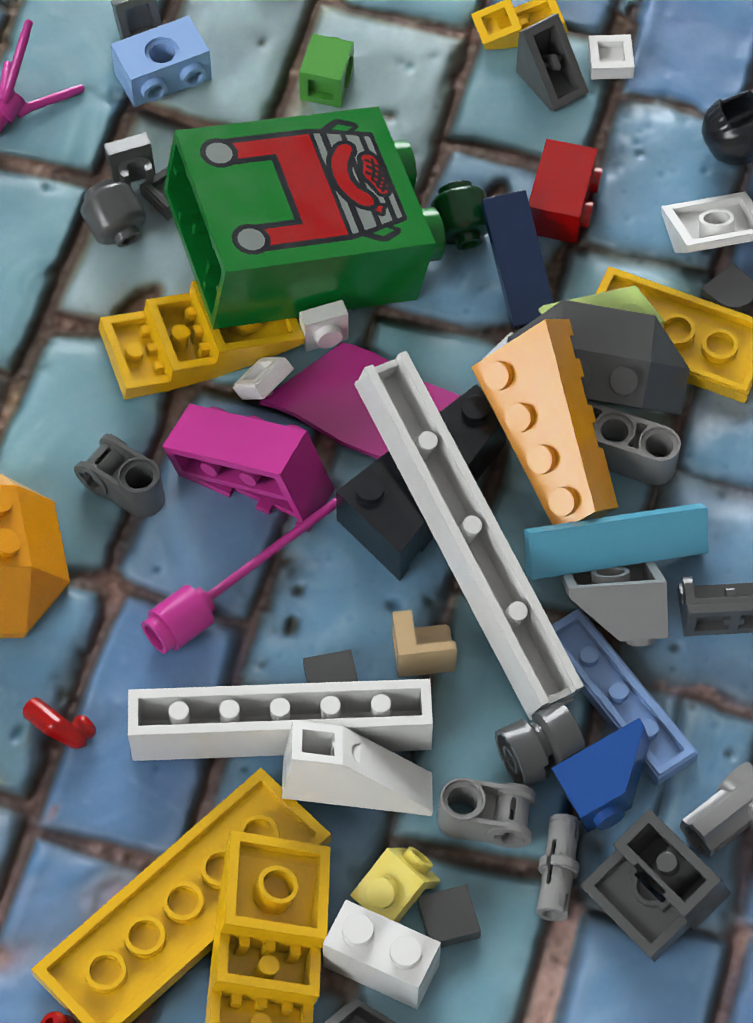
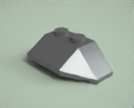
[507,300,690,415]

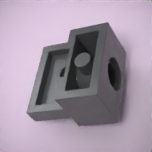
[580,809,731,962]

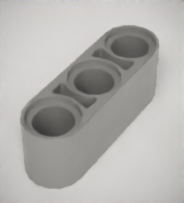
[587,400,681,485]

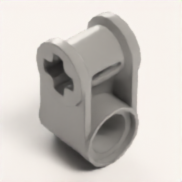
[437,778,536,848]

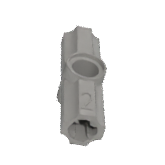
[680,762,753,858]

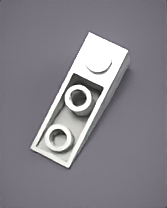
[282,720,433,816]

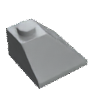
[559,561,669,646]

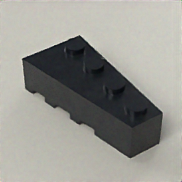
[336,384,507,581]

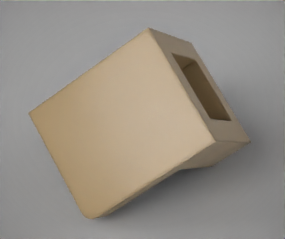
[392,610,457,677]

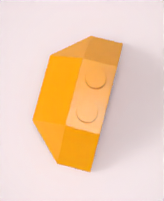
[0,473,70,638]

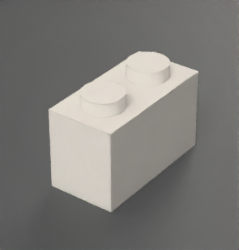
[323,900,441,1009]

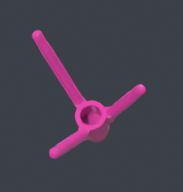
[0,19,85,133]

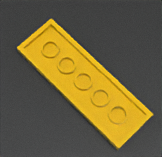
[31,767,331,1023]

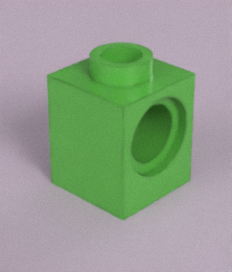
[299,34,354,108]

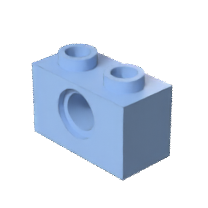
[110,15,212,108]

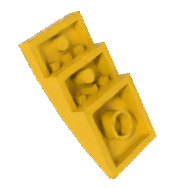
[98,281,305,400]
[205,830,331,1023]

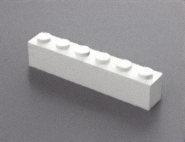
[128,679,433,761]

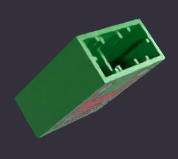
[164,106,445,330]

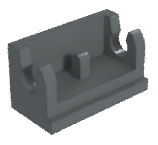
[677,576,753,637]

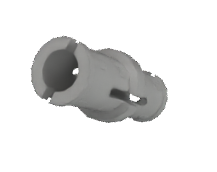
[535,814,582,922]

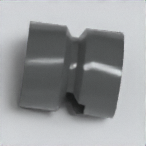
[495,702,587,787]

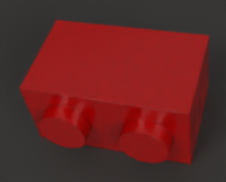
[529,138,603,244]

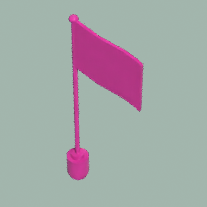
[141,342,461,654]

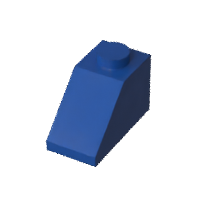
[552,718,650,833]

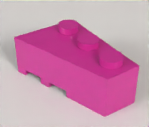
[162,404,335,532]

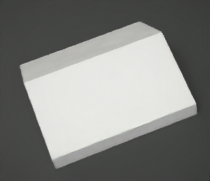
[661,191,753,253]

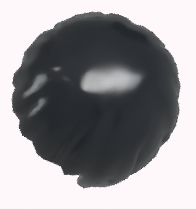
[701,90,753,165]

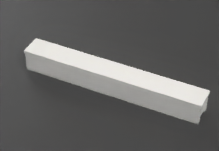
[354,351,584,721]

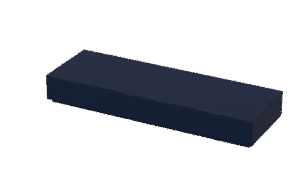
[480,190,554,330]

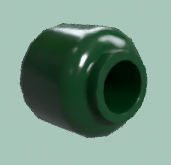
[431,180,488,250]

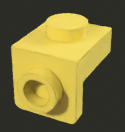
[350,846,440,923]

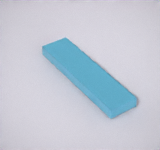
[524,503,709,580]

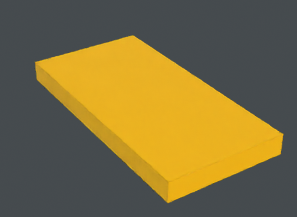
[596,266,753,404]

